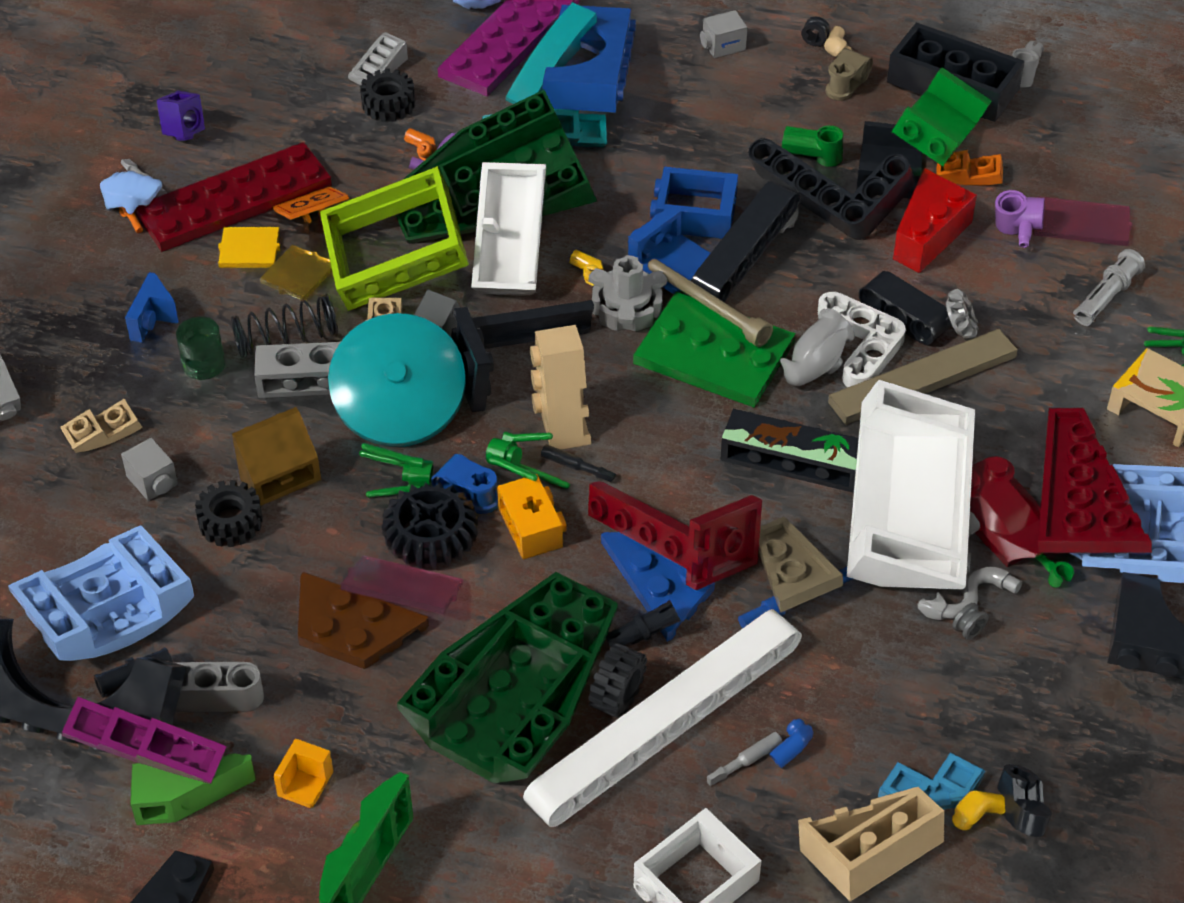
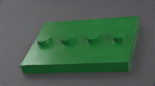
[633,292,796,408]

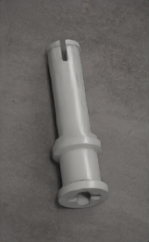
[1073,249,1145,326]

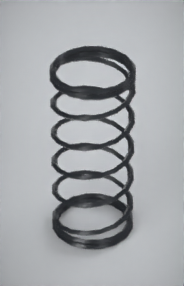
[231,294,338,357]

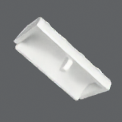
[471,162,546,296]

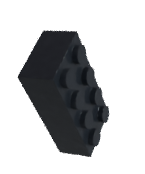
[887,22,1025,122]

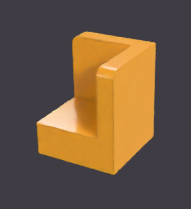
[274,738,334,808]

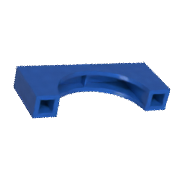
[543,5,636,113]

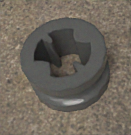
[952,603,989,640]

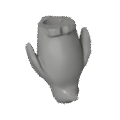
[780,308,855,386]

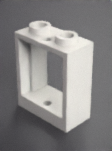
[633,808,762,903]

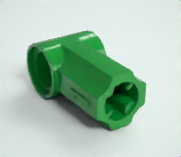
[782,125,844,167]

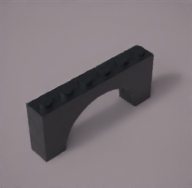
[1107,572,1184,679]
[0,615,187,753]

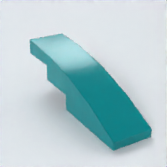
[506,2,597,104]

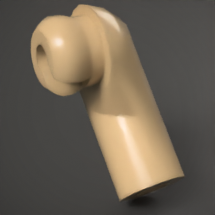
[824,26,852,57]

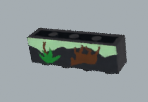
[720,409,859,493]

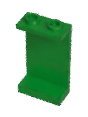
[892,68,992,166]

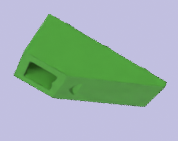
[130,753,256,825]

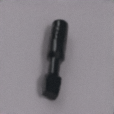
[541,444,616,482]

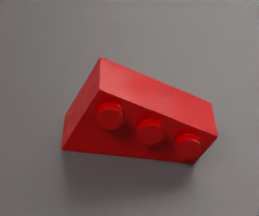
[893,168,977,273]

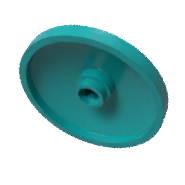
[328,313,466,447]

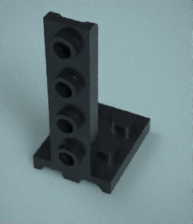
[451,300,594,413]

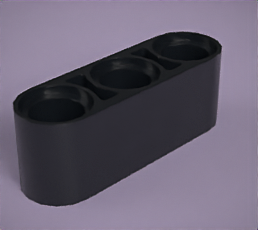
[858,271,952,345]

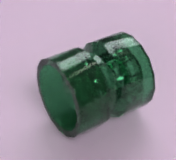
[176,316,225,380]

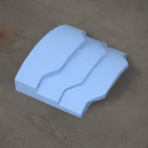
[1070,464,1184,583]
[8,525,194,661]

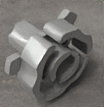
[589,255,667,331]

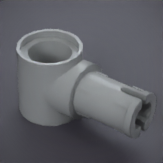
[1012,41,1044,87]

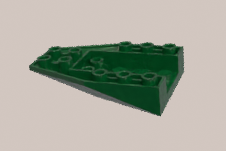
[396,90,598,244]

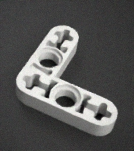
[818,292,906,387]

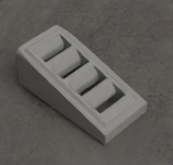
[348,32,408,85]

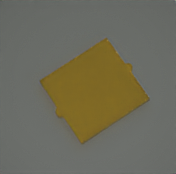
[260,245,332,300]

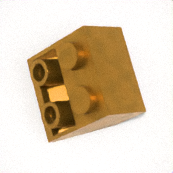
[232,407,321,506]

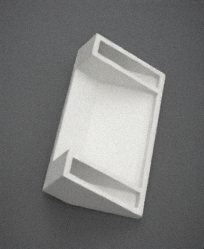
[846,380,975,589]

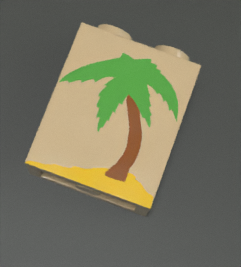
[1107,348,1184,447]

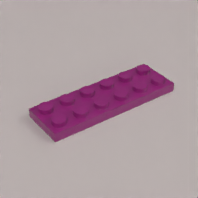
[438,0,580,97]

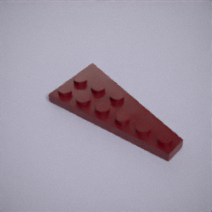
[1038,408,1152,553]

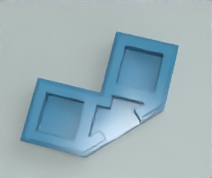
[878,752,985,810]

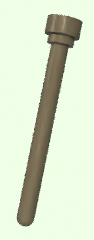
[648,259,773,347]

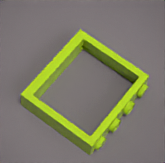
[320,166,469,311]

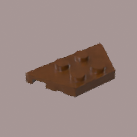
[298,572,429,669]

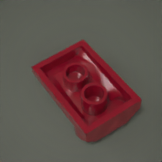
[970,456,1043,568]

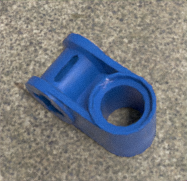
[431,454,498,514]

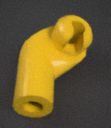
[570,249,604,286]
[952,790,1005,831]

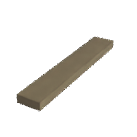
[828,329,1018,425]

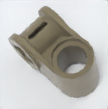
[826,48,873,101]

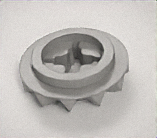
[946,289,978,341]

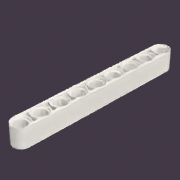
[523,609,802,827]

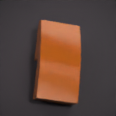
[936,150,1003,186]

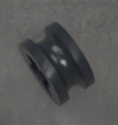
[801,16,830,47]

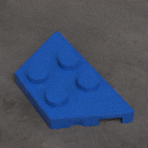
[601,532,715,641]

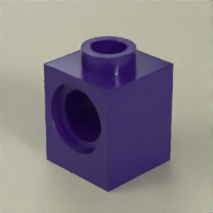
[157,91,205,141]

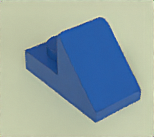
[125,272,179,343]

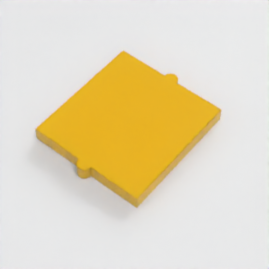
[218,227,280,268]

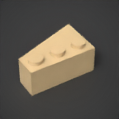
[530,325,591,450]
[798,787,944,902]

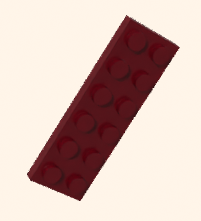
[135,142,332,252]

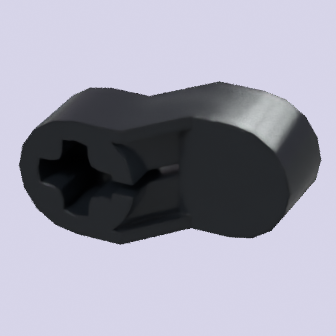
[997,764,1052,837]

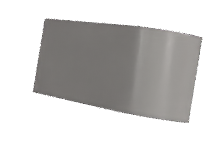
[173,662,264,712]

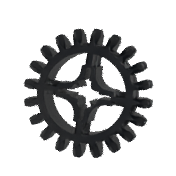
[381,481,478,570]

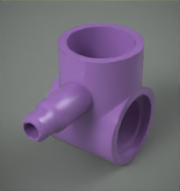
[995,190,1045,248]

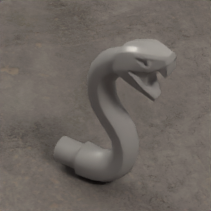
[918,567,1022,620]

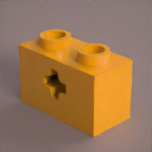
[497,474,567,560]

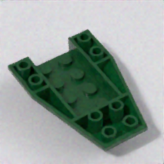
[397,572,618,783]

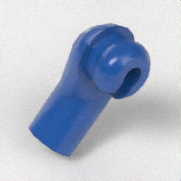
[769,719,814,769]

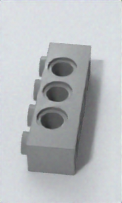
[254,341,341,398]

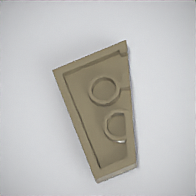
[759,516,843,613]

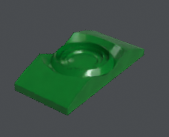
[319,772,414,903]

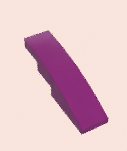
[62,697,226,784]

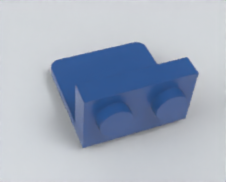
[628,205,710,294]

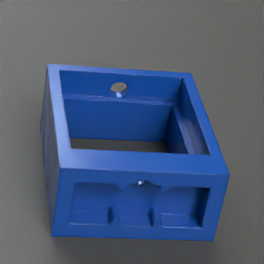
[650,167,738,239]

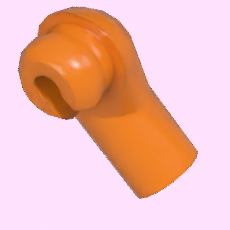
[404,128,437,160]

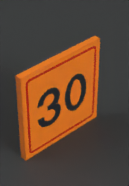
[273,187,349,223]

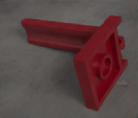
[588,481,762,590]

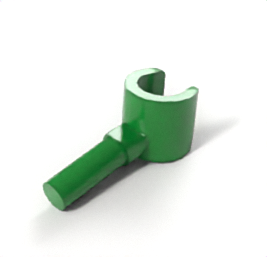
[1035,553,1074,588]

